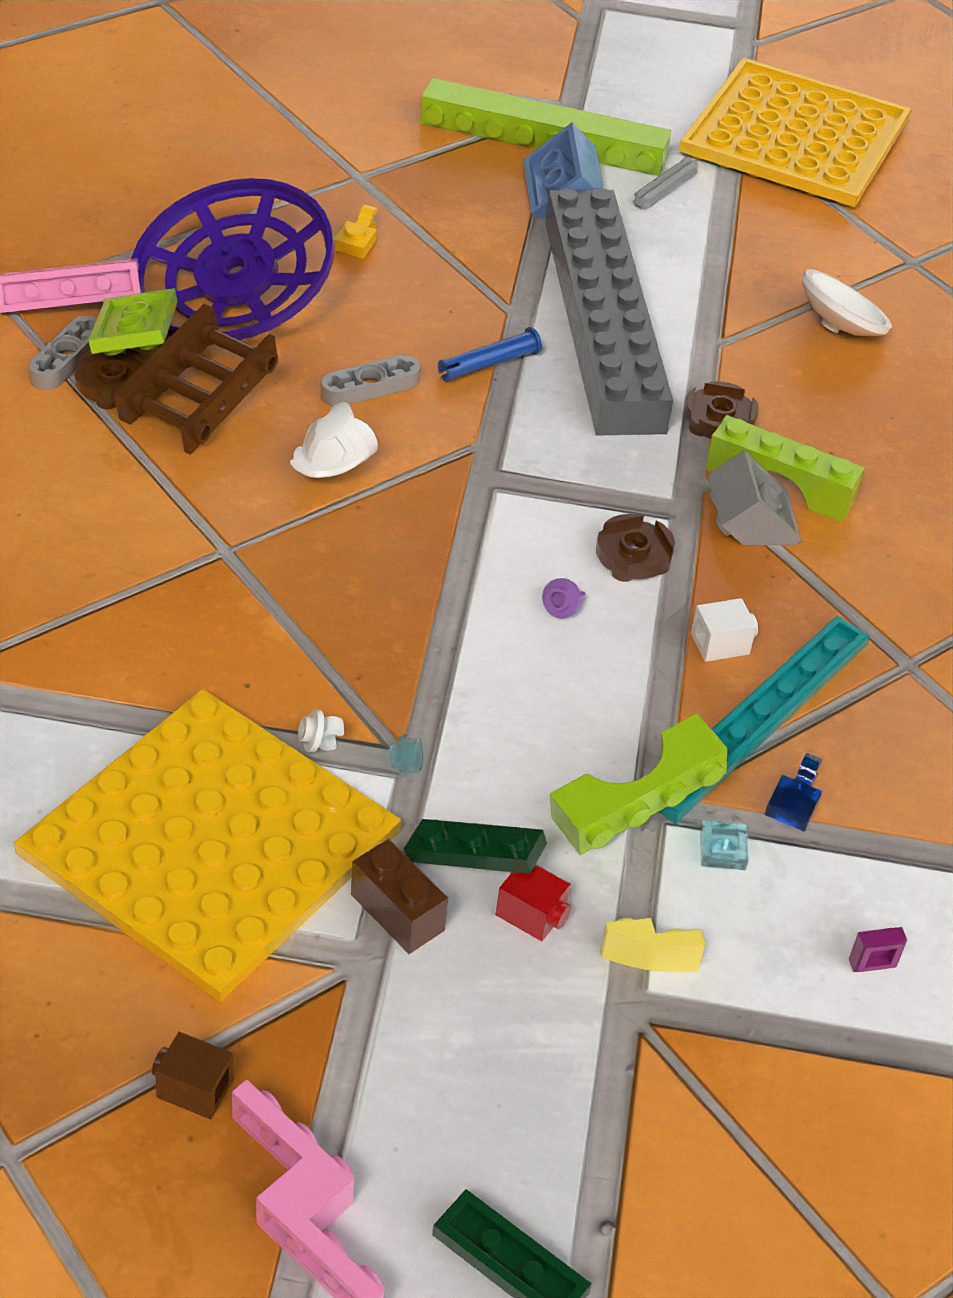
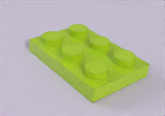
[88,288,178,355]

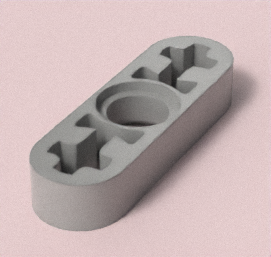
[29,316,97,390]
[321,355,420,406]

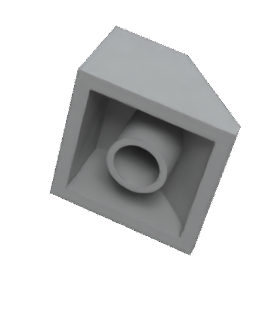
[708,450,802,545]

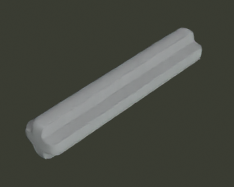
[633,157,698,209]

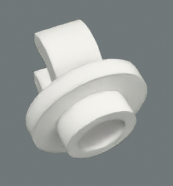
[298,709,344,753]

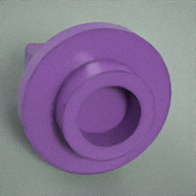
[542,578,586,618]

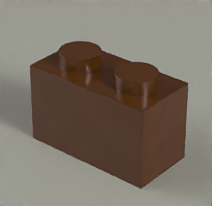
[351,839,448,954]

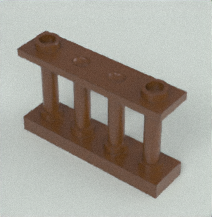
[114,303,278,455]

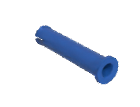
[438,327,542,382]

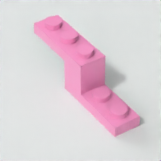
[232,1080,385,1298]

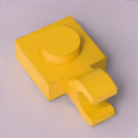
[334,204,378,259]

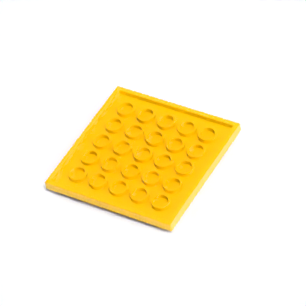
[679,58,912,207]
[14,689,402,1003]

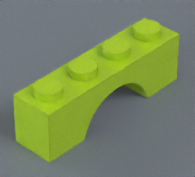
[705,415,865,523]
[549,713,727,855]

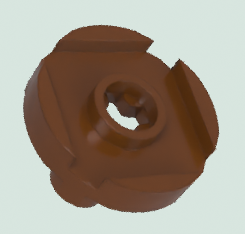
[75,349,147,409]
[684,381,758,437]
[596,514,675,582]

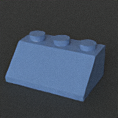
[523,122,604,218]

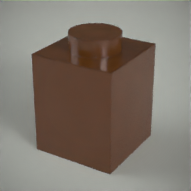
[152,1031,234,1120]

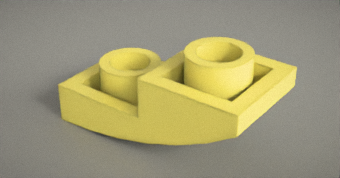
[600,918,705,972]

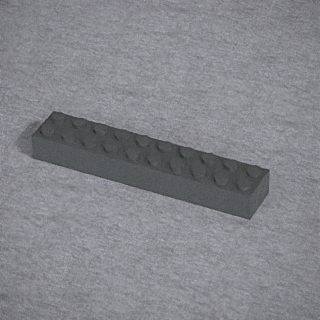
[545,188,673,436]

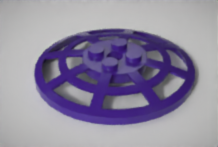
[131,178,335,340]

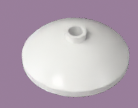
[802,269,892,336]

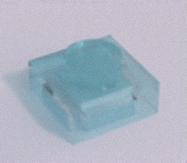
[700,820,749,870]

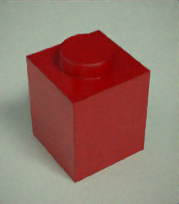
[495,865,572,942]

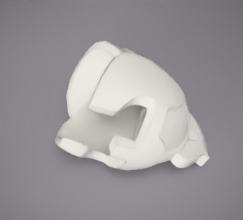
[290,401,378,478]

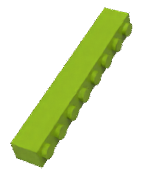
[420,78,672,176]

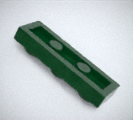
[404,819,547,874]
[432,1189,592,1298]

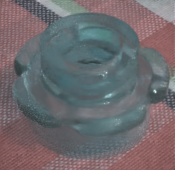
[390,734,423,777]

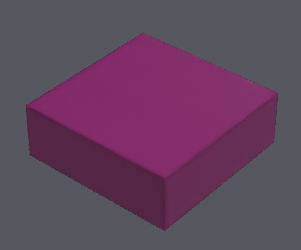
[849,927,907,973]

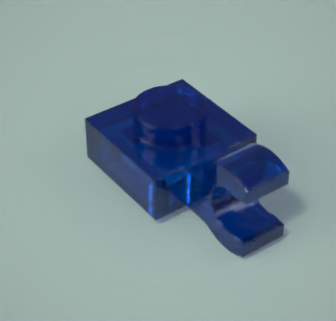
[765,753,823,832]

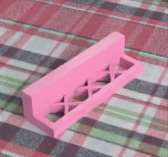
[0,258,141,313]

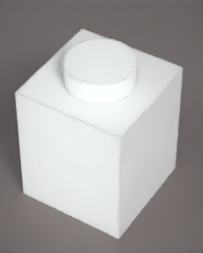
[690,598,758,662]

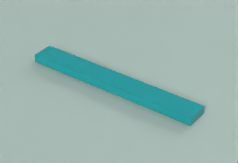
[658,616,870,824]

